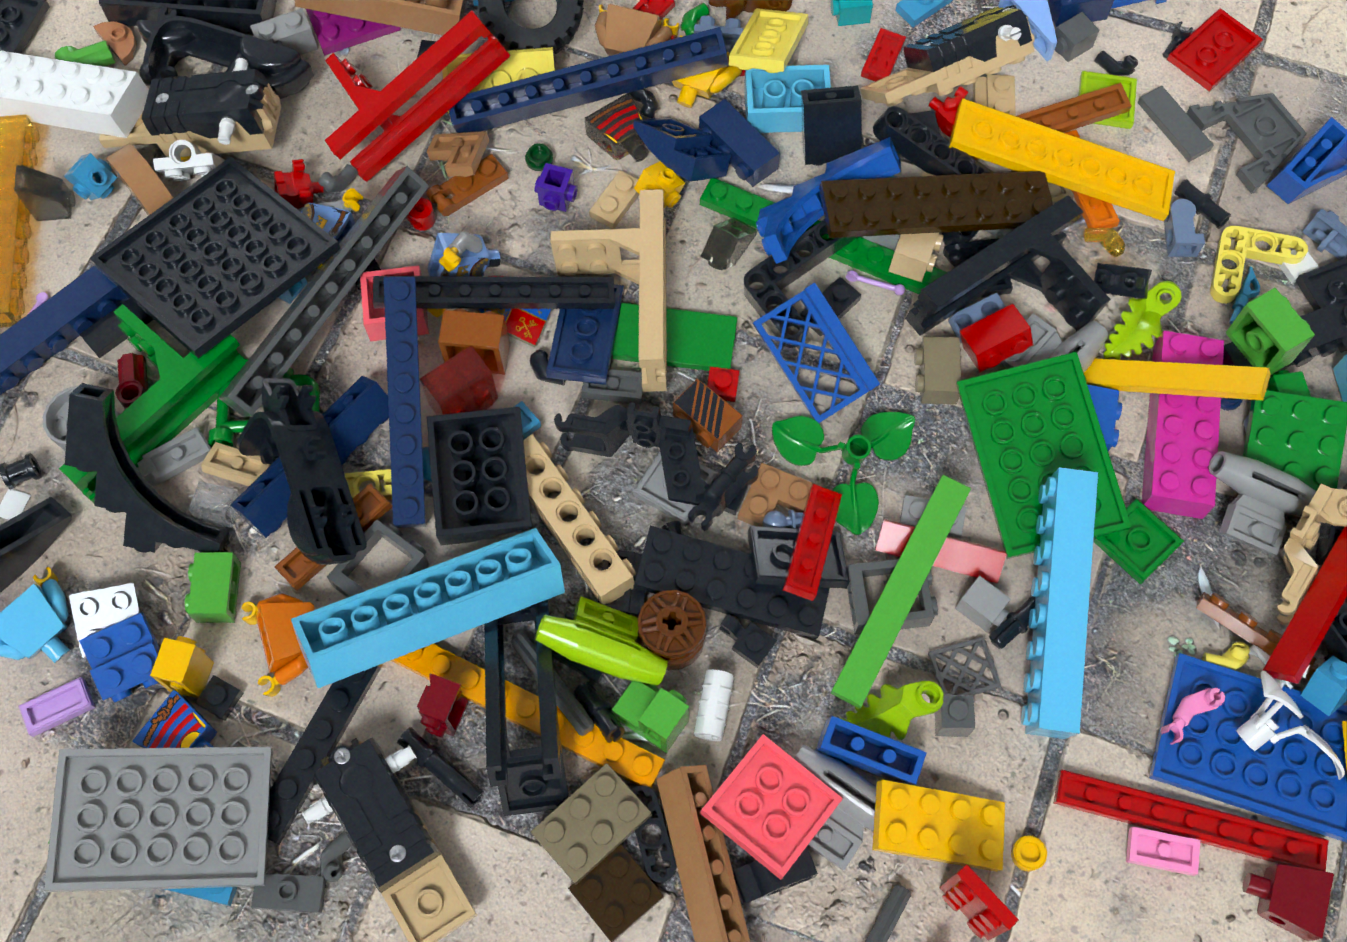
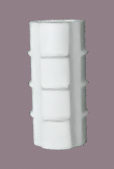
[694,669,734,741]

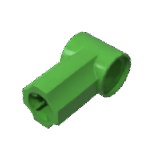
[54,40,115,67]

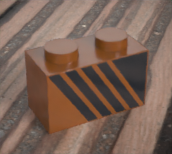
[673,378,743,453]

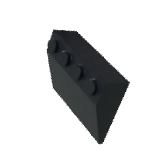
[427,406,532,546]

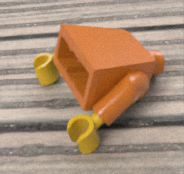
[241,593,315,697]

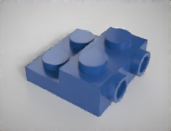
[79,612,160,703]

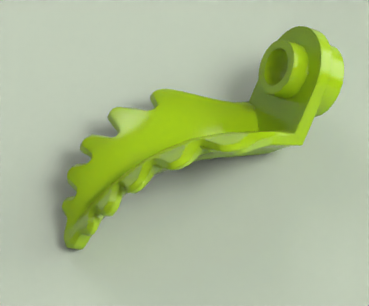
[1103,281,1181,360]
[840,681,943,740]

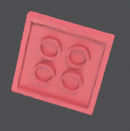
[700,734,843,880]

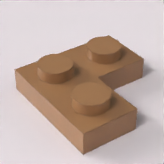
[427,131,489,177]
[737,462,817,527]

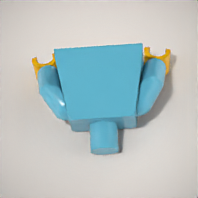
[0,567,70,663]

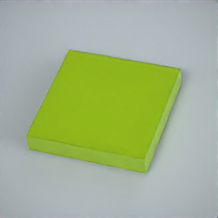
[1078,71,1137,129]

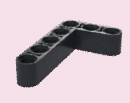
[873,106,994,246]
[744,219,858,348]

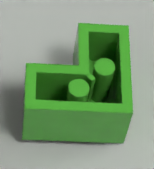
[612,681,689,754]

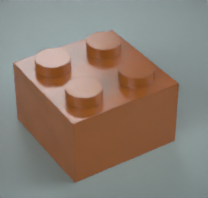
[438,309,510,375]

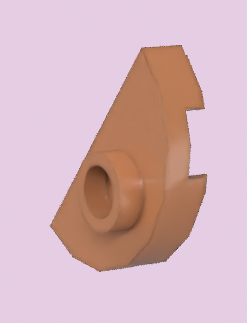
[93,21,137,66]

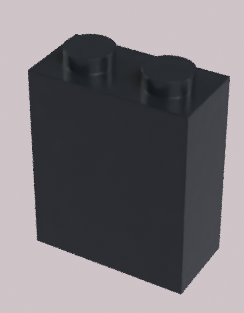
[801,85,862,166]

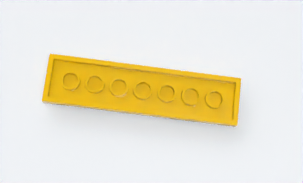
[949,98,1175,221]

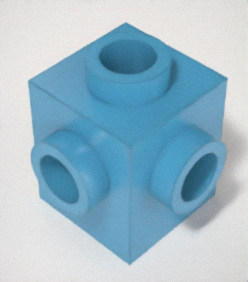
[64,153,117,200]

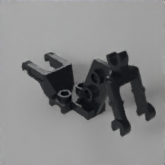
[554,403,759,531]

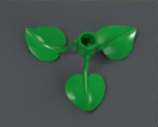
[772,412,915,535]

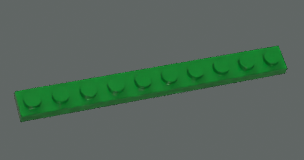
[699,178,965,311]

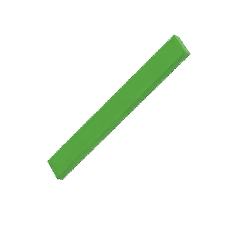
[831,475,971,709]

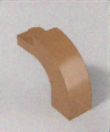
[105,143,173,216]

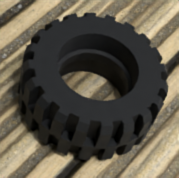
[478,0,584,54]

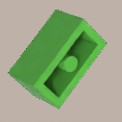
[185,552,241,623]

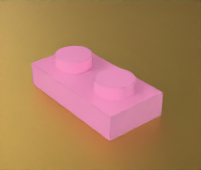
[1126,826,1200,876]

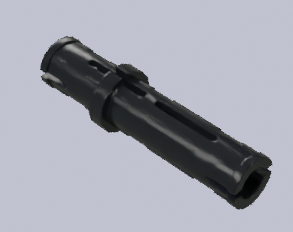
[397,727,484,808]

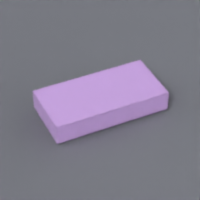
[19,677,95,737]

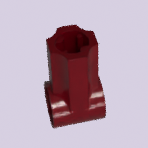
[115,353,148,409]

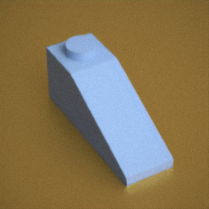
[998,0,1057,61]

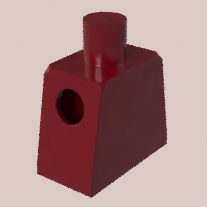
[1242,864,1334,942]

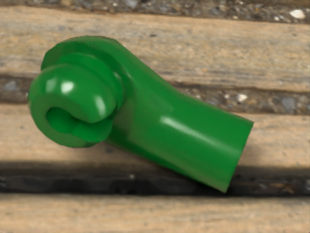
[681,3,709,36]

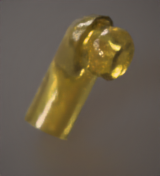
[1084,228,1125,257]

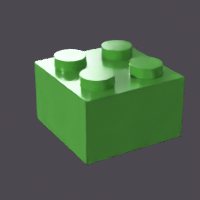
[1226,288,1315,375]

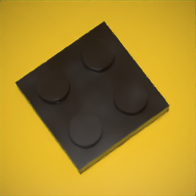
[568,844,664,942]

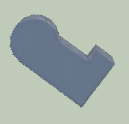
[1164,199,1205,257]
[948,293,1006,343]

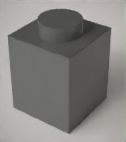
[1055,12,1100,62]
[935,695,975,737]

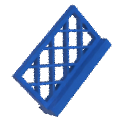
[752,282,880,423]

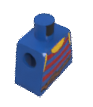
[132,690,217,748]

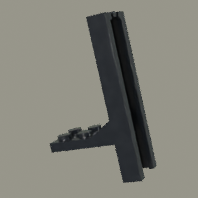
[905,195,1111,336]
[484,600,569,816]

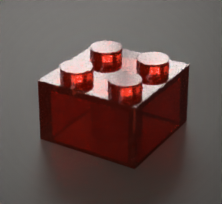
[420,346,498,415]

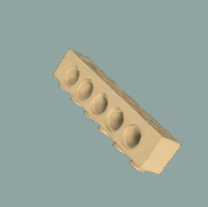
[523,434,636,605]

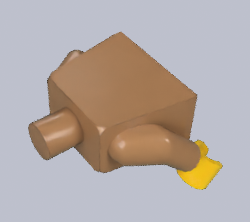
[595,4,679,56]

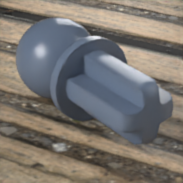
[763,510,803,529]

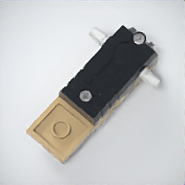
[860,5,1035,106]
[302,737,477,942]

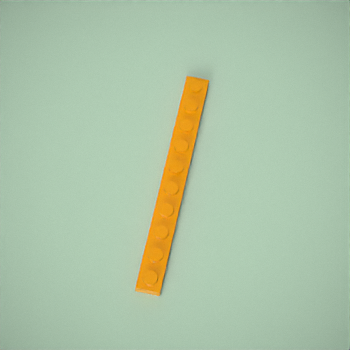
[390,644,665,789]

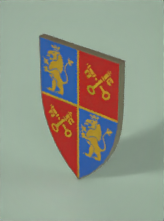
[476,275,552,348]

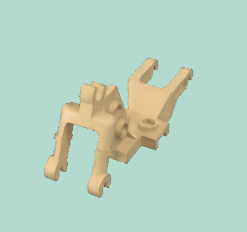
[1277,484,1347,625]

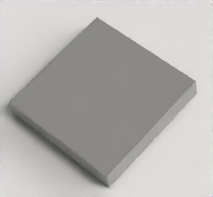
[633,452,717,525]

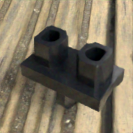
[1094,263,1152,299]

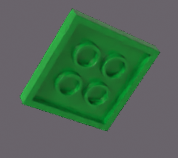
[1243,390,1347,491]

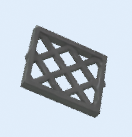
[928,637,1001,695]

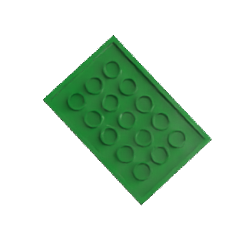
[956,352,1132,559]

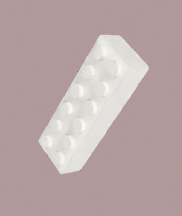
[0,51,149,138]

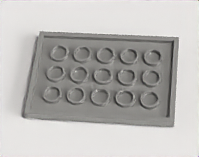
[44,747,272,892]

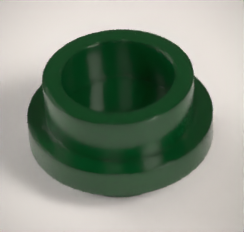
[525,144,553,171]

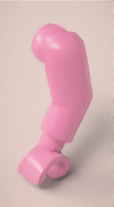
[1160,688,1225,745]

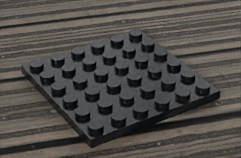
[89,157,340,359]

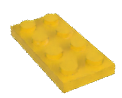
[872,780,1005,872]

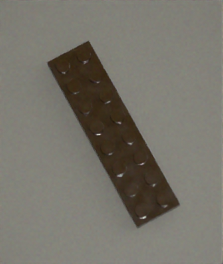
[819,171,1053,238]

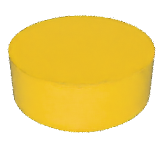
[1011,836,1047,872]

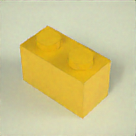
[150,636,214,698]

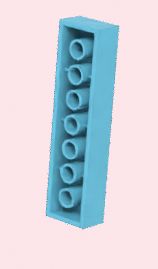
[1021,467,1098,739]
[291,528,565,688]

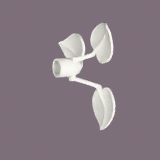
[1236,644,1345,780]

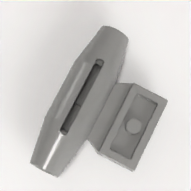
[1000,313,1109,373]
[1209,451,1316,555]
[794,744,876,871]

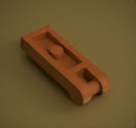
[426,154,508,217]

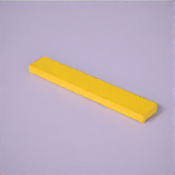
[1084,358,1271,400]

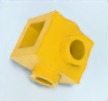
[634,161,685,208]

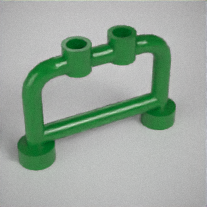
[208,368,320,447]

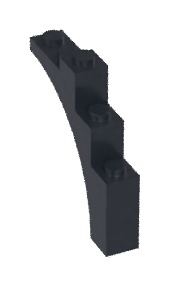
[65,383,229,553]

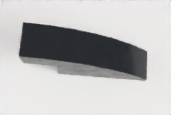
[0,497,72,593]

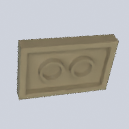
[531,763,652,885]

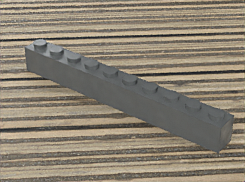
[219,166,429,417]

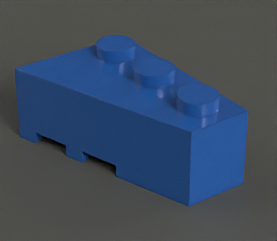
[1267,117,1347,204]

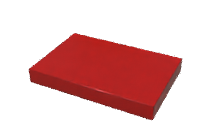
[1167,8,1263,92]

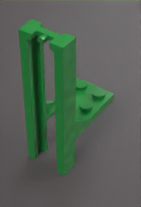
[59,304,248,503]

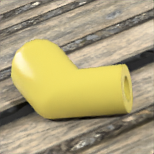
[1202,642,1250,671]

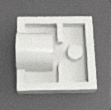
[153,140,225,181]

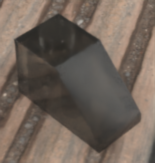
[14,165,76,222]
[700,218,758,270]

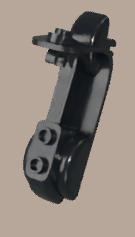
[136,6,314,99]
[237,378,367,565]

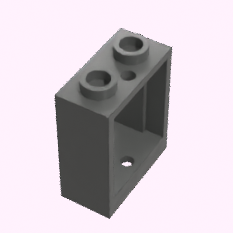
[327,520,429,598]
[847,559,938,635]

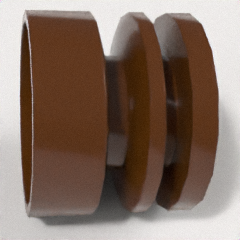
[638,590,706,671]

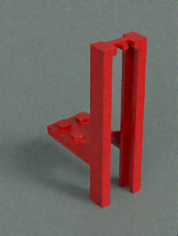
[325,10,511,182]

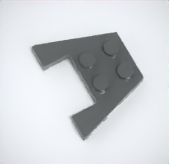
[1187,93,1307,194]

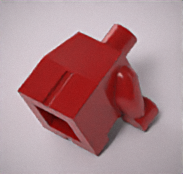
[928,86,968,138]
[274,159,324,209]

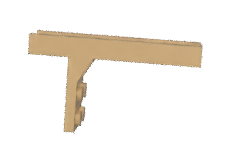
[550,189,667,392]

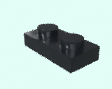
[800,277,862,336]

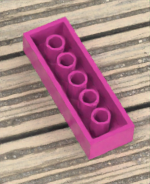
[1141,331,1224,519]

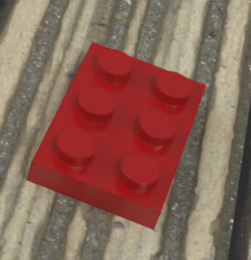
[940,864,1019,940]

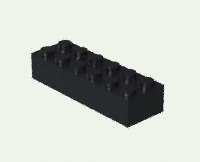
[99,0,277,35]

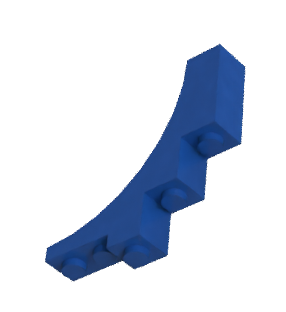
[756,137,901,264]

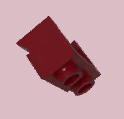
[417,673,469,738]

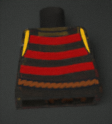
[585,93,649,162]

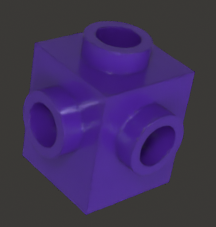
[534,163,578,212]

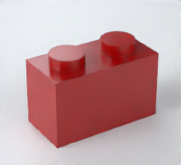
[959,303,1033,372]

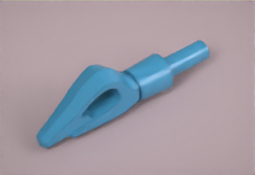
[1229,266,1260,324]

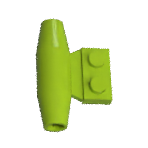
[535,596,668,686]

